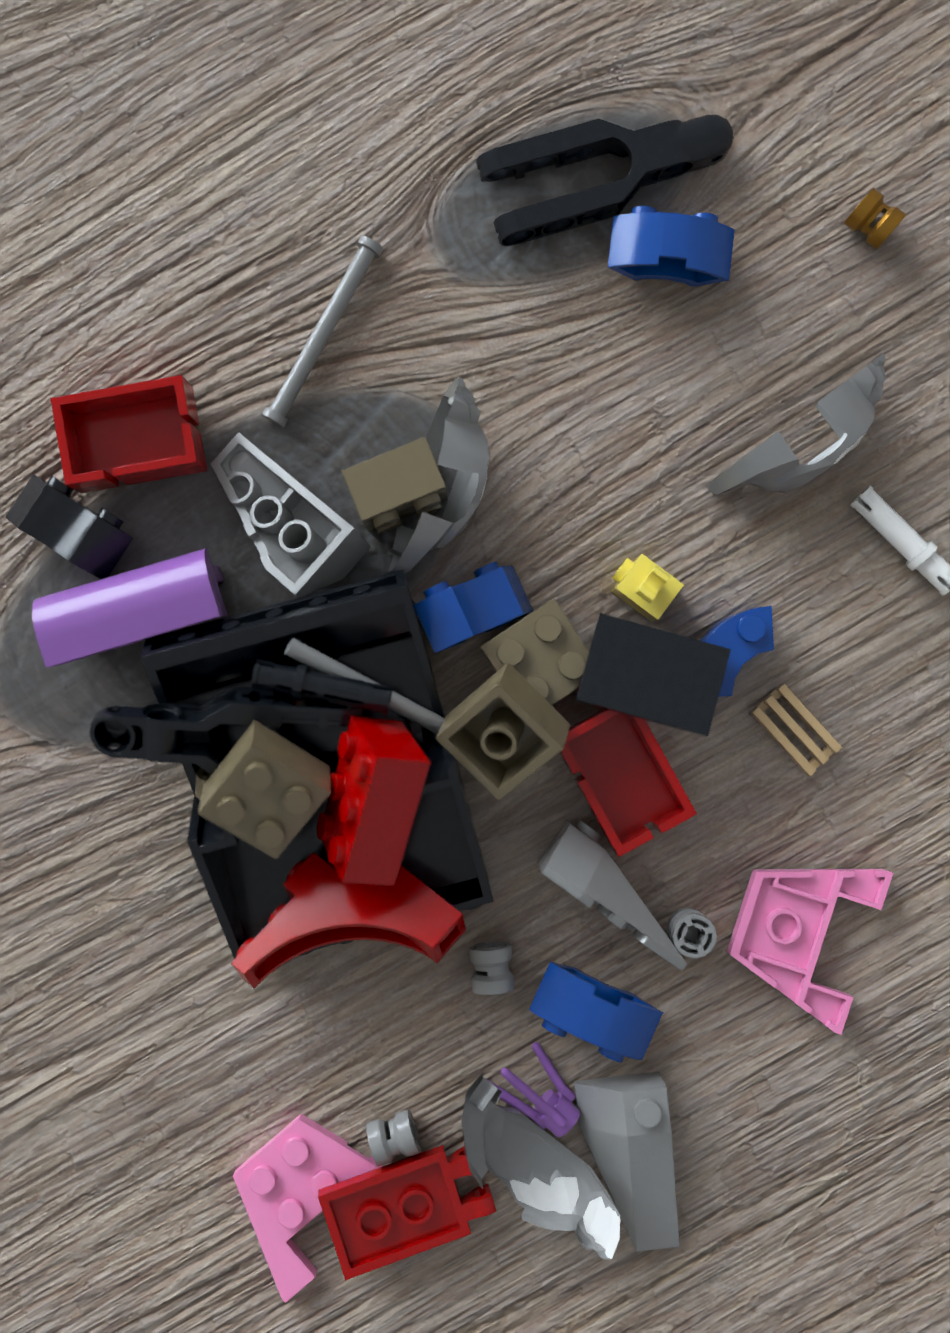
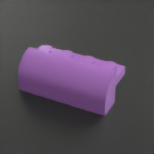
[32,548,227,668]

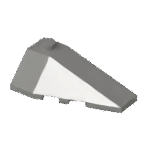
[211,432,371,598]
[537,820,687,971]
[574,1071,680,1252]

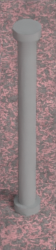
[261,236,383,428]

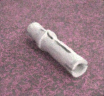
[850,485,950,596]

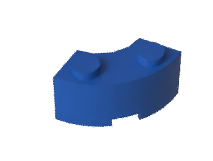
[608,206,735,287]
[414,561,534,653]
[700,606,774,697]
[529,962,663,1063]

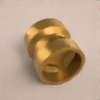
[844,188,906,250]

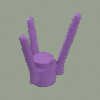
[487,1042,580,1138]

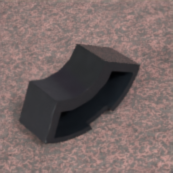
[6,474,133,579]

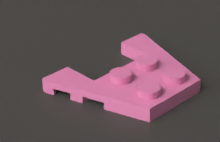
[727,869,893,1035]
[233,1114,384,1303]

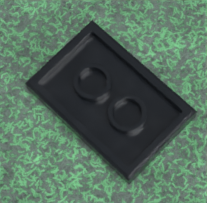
[576,613,731,737]

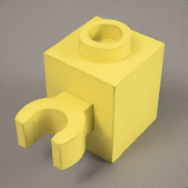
[612,554,684,622]

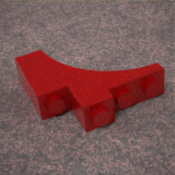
[231,852,466,989]

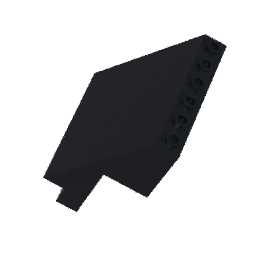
[140,570,494,959]

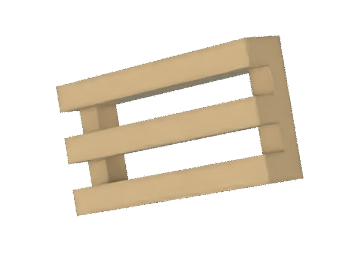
[750,684,842,776]

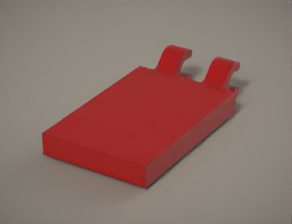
[318,1145,496,1281]

